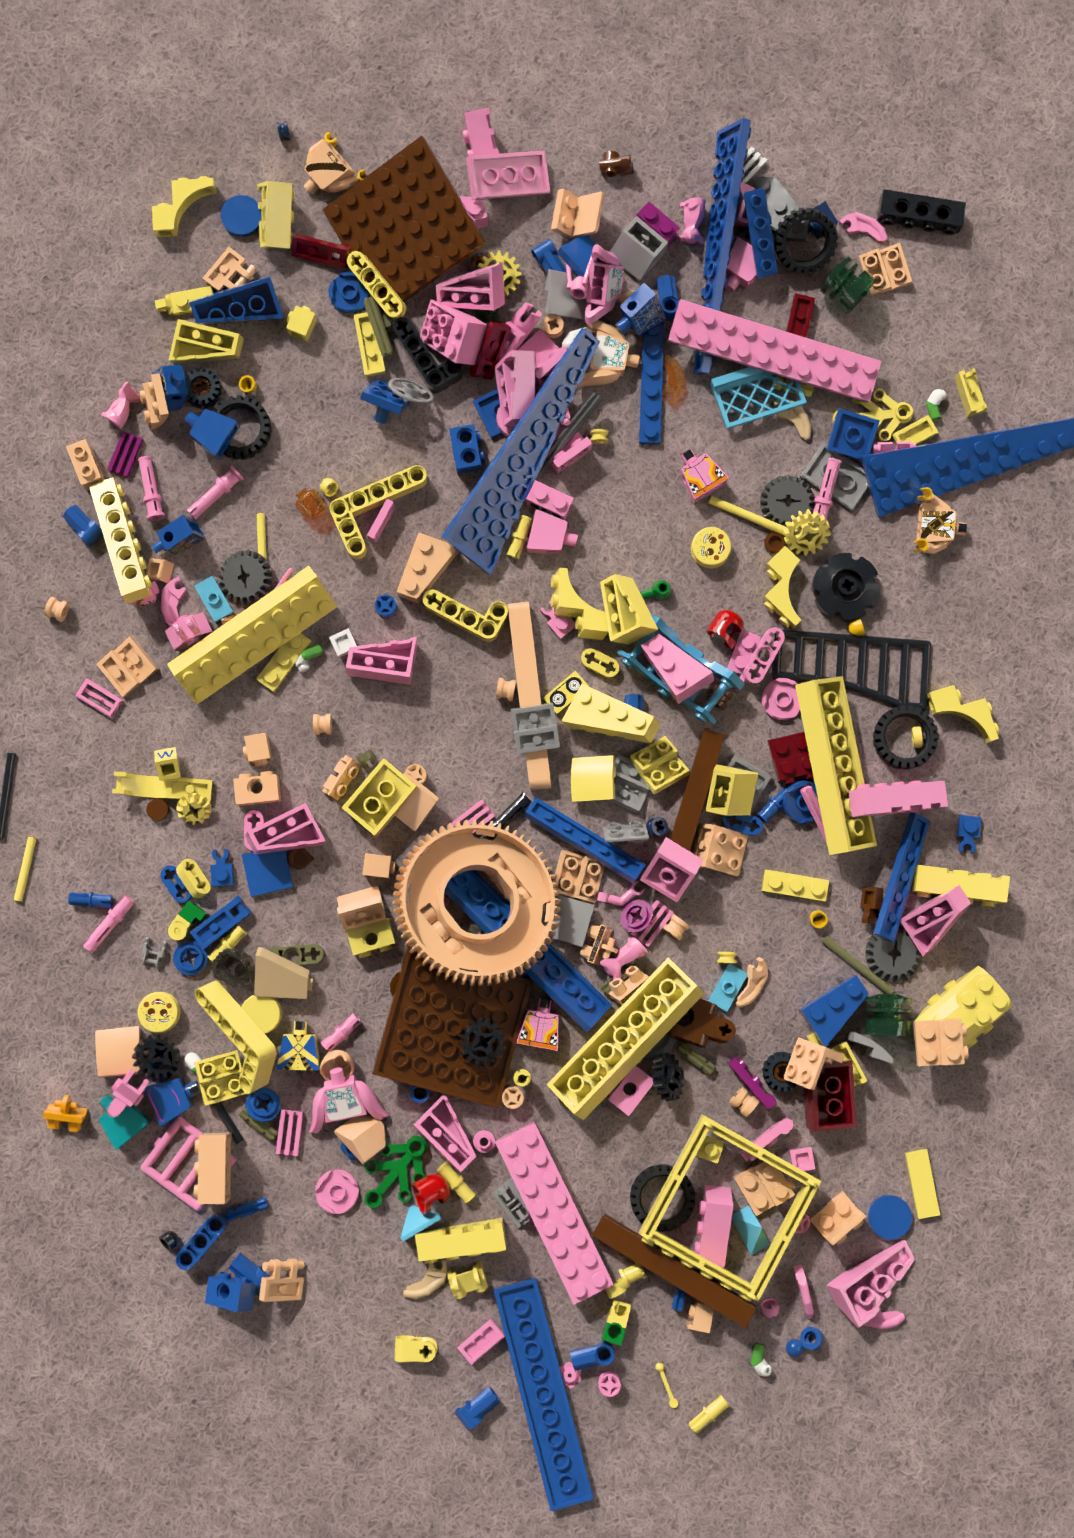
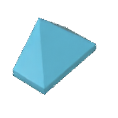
[401,1205,442,1242]
[731,1205,770,1255]

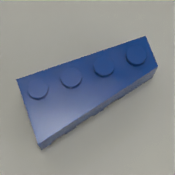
[189,276,284,323]

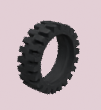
[774,207,838,274]
[211,395,272,460]
[873,705,939,770]
[630,1164,696,1232]

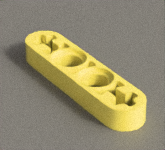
[347,251,406,319]

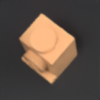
[686,1299,714,1333]

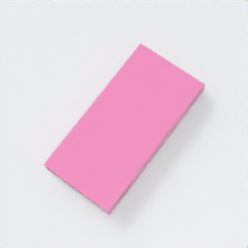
[466,150,551,200]

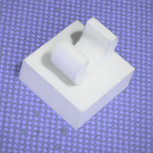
[329,628,357,658]

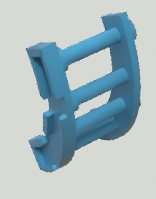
[617,614,745,724]

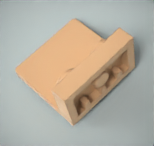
[551,189,605,239]
[693,823,748,876]
[337,886,386,931]
[784,1037,845,1090]
[810,1191,866,1245]

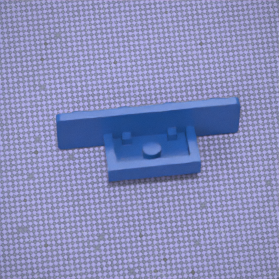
[743,188,778,278]

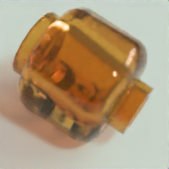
[295,488,326,520]

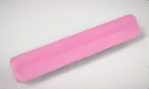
[800,786,827,843]

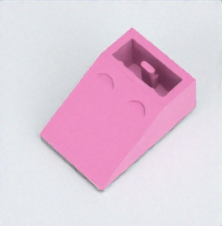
[420,300,487,365]

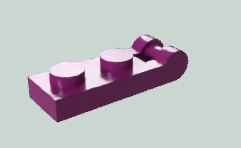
[727,1057,776,1108]

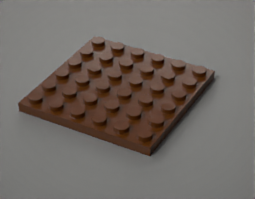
[322,135,486,313]
[372,946,533,1108]

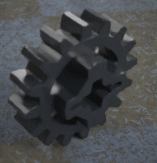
[458,1018,506,1066]
[132,1035,181,1082]
[651,1053,684,1102]

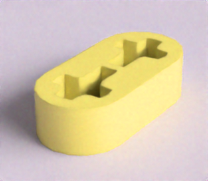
[581,648,619,678]
[176,859,211,899]

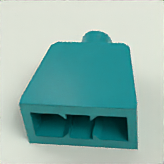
[98,1094,152,1150]

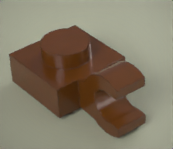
[860,887,884,925]

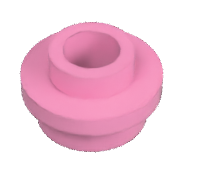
[473,1130,495,1153]

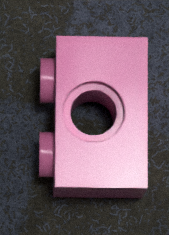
[607,1066,653,1116]

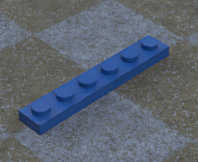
[639,321,664,445]
[524,797,646,884]
[873,813,930,942]

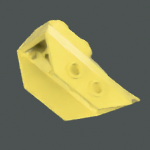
[914,966,1013,1049]

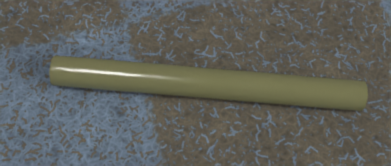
[821,935,895,996]

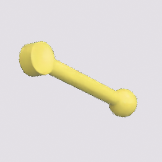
[655,1363,678,1408]

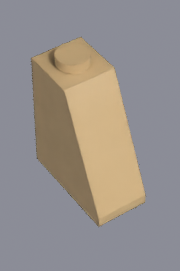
[254,947,313,999]

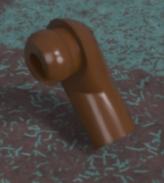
[468,253,485,272]

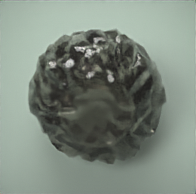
[211,949,255,988]

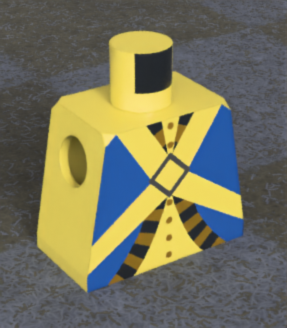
[277,1021,321,1070]

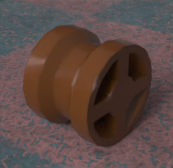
[706,685,733,711]

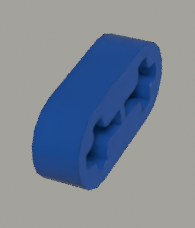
[722,815,763,836]
[160,866,192,903]

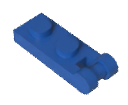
[190,896,252,950]

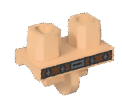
[580,925,618,966]
[609,965,649,1005]

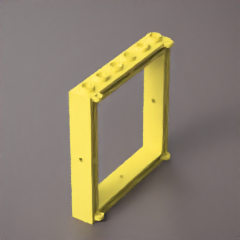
[639,1115,821,1302]

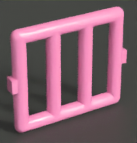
[141,1116,236,1211]

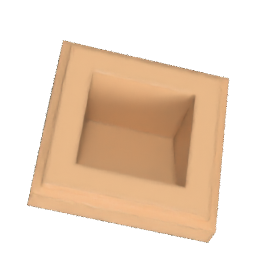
[145,558,174,584]

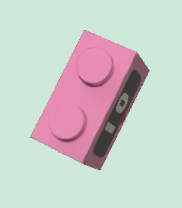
[526,480,574,520]

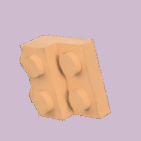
[913,1019,968,1066]
[734,1160,796,1216]

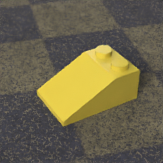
[342,758,417,836]

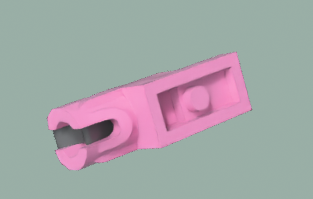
[499,302,542,362]

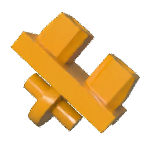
[42,1095,88,1132]

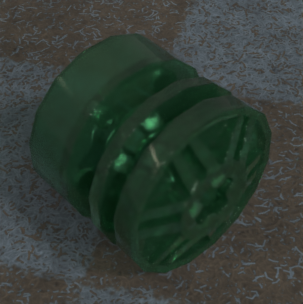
[820,256,876,314]
[865,994,912,1036]

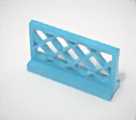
[710,367,807,430]

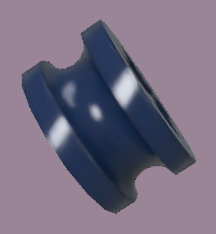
[276,121,291,142]
[646,817,668,837]

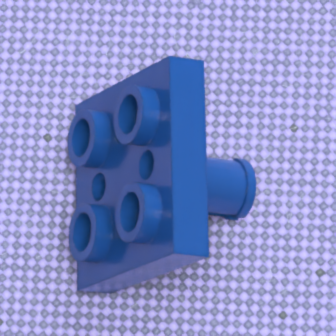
[360,381,411,424]

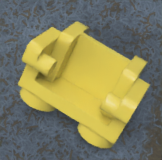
[447,1261,488,1299]

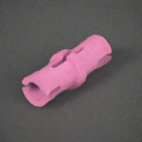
[321,1013,362,1052]

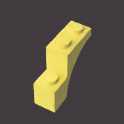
[152,176,217,237]
[763,546,801,629]
[551,568,609,640]
[927,685,1000,743]

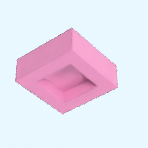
[789,1147,815,1171]

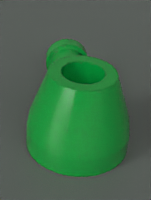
[640,580,672,601]

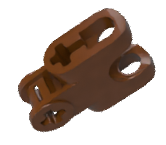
[667,999,736,1048]

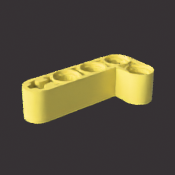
[423,589,508,642]

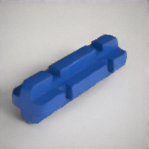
[225,1197,269,1221]

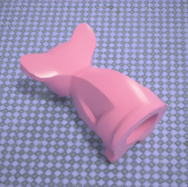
[680,197,706,245]
[101,382,141,429]
[600,937,648,980]

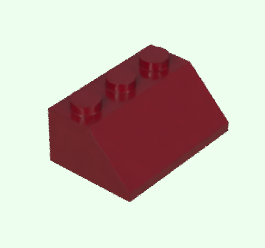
[804,1060,857,1131]

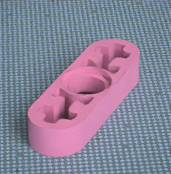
[743,627,785,684]

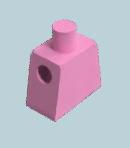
[724,237,758,292]
[527,509,578,554]

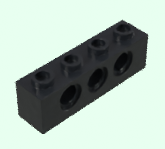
[877,189,966,235]

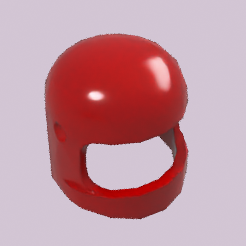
[706,609,744,650]
[412,1174,450,1215]

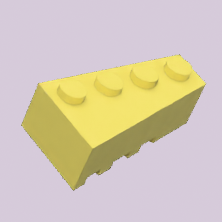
[562,684,661,743]
[912,865,1010,907]
[415,1218,507,1264]

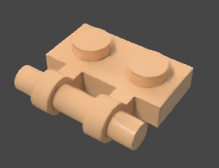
[203,247,257,292]
[259,1259,304,1302]

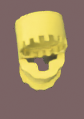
[605,1262,647,1299]

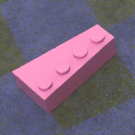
[849,780,948,817]

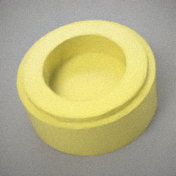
[911,726,923,748]

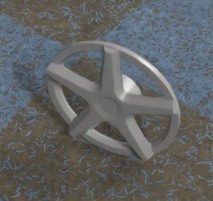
[387,378,433,406]

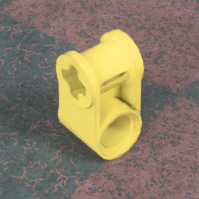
[395,1335,438,1362]

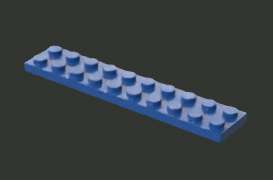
[444,870,612,1032]
[493,1277,594,1511]

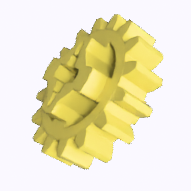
[477,250,522,297]
[783,509,831,556]

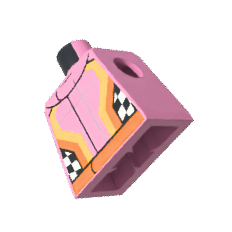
[680,449,729,504]
[517,998,558,1051]

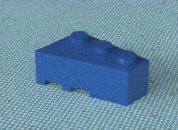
[798,975,869,1047]

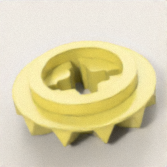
[176,793,212,826]

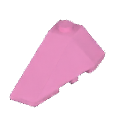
[826,1240,915,1328]

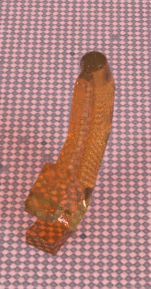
[662,354,686,406]

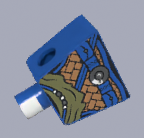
[152,515,206,556]

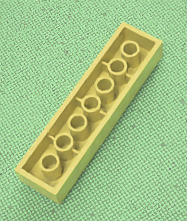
[168,566,338,704]
[795,676,877,855]
[547,958,705,1120]

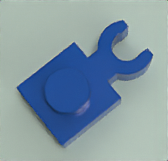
[957,815,981,853]
[210,849,234,887]

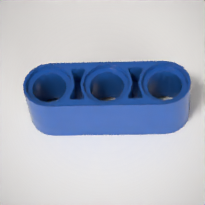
[176,1213,228,1270]

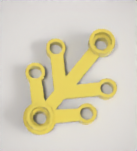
[832,388,914,442]

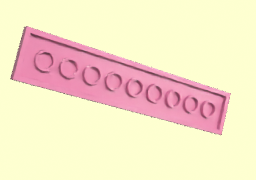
[668,299,882,403]

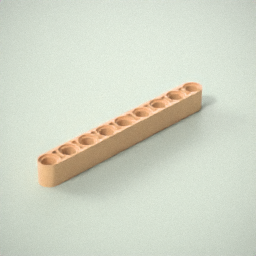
[508,602,551,791]

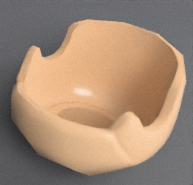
[320,1050,355,1080]

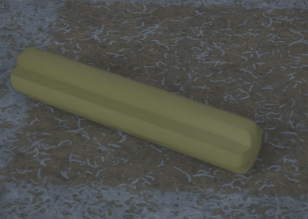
[364,297,393,357]

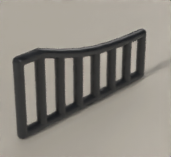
[772,630,931,712]

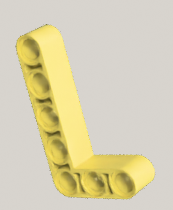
[330,465,428,560]
[195,981,277,1094]

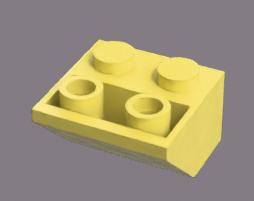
[706,764,759,816]

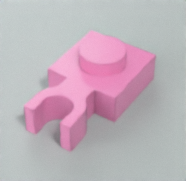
[540,600,575,640]

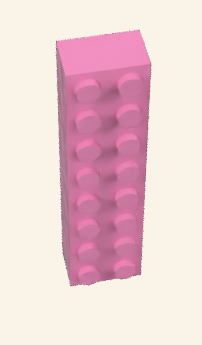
[495,1122,614,1305]

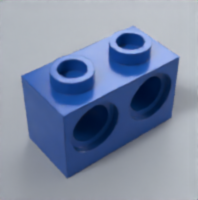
[449,424,485,474]

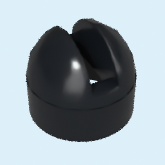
[159,1231,179,1251]

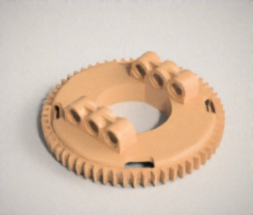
[393,819,561,986]

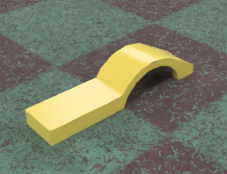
[112,771,212,801]

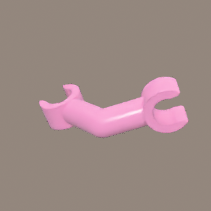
[596,881,645,906]

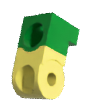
[168,901,208,940]
[601,1299,631,1346]

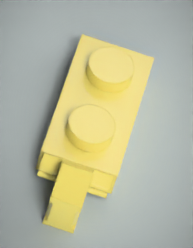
[155,286,213,315]

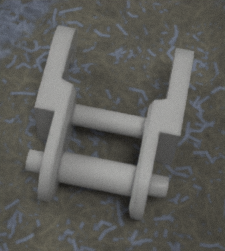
[141,937,167,968]

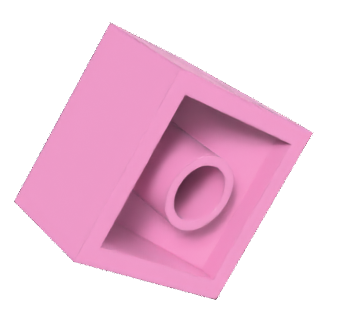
[640,837,703,902]

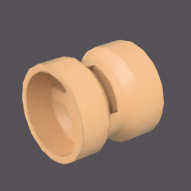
[729,1086,759,1117]

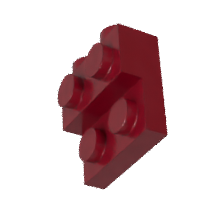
[767,732,814,785]

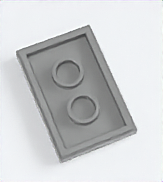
[800,442,869,512]

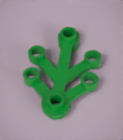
[365,1136,427,1208]

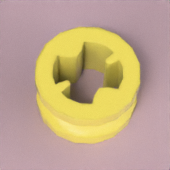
[590,429,609,444]
[717,952,737,963]

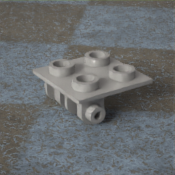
[603,821,649,845]
[492,1177,531,1228]

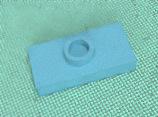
[194,576,234,623]
[708,963,747,1012]

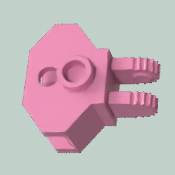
[165,613,213,651]
[107,1069,149,1118]

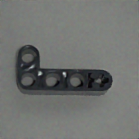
[393,317,463,393]

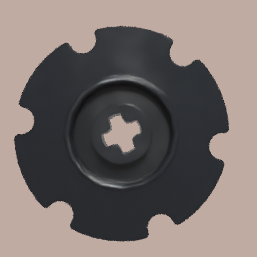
[811,553,881,622]

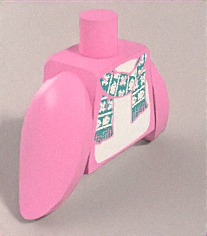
[585,244,625,325]
[309,1068,389,1133]

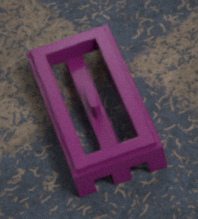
[107,431,144,478]

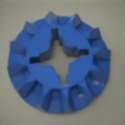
[173,940,208,975]
[245,1087,281,1123]

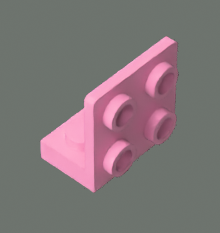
[518,330,567,387]
[551,424,592,474]

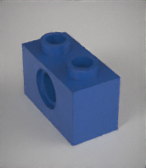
[205,1272,256,1312]

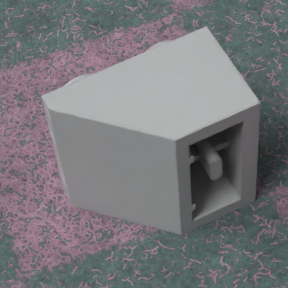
[610,216,668,282]

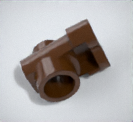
[599,151,633,177]

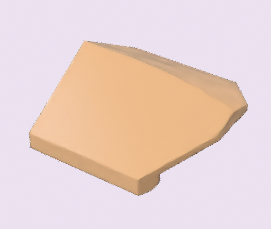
[334,1115,386,1164]

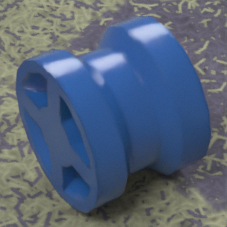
[375,594,397,618]

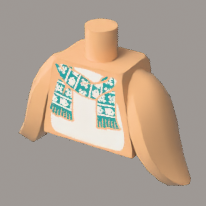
[576,320,640,389]

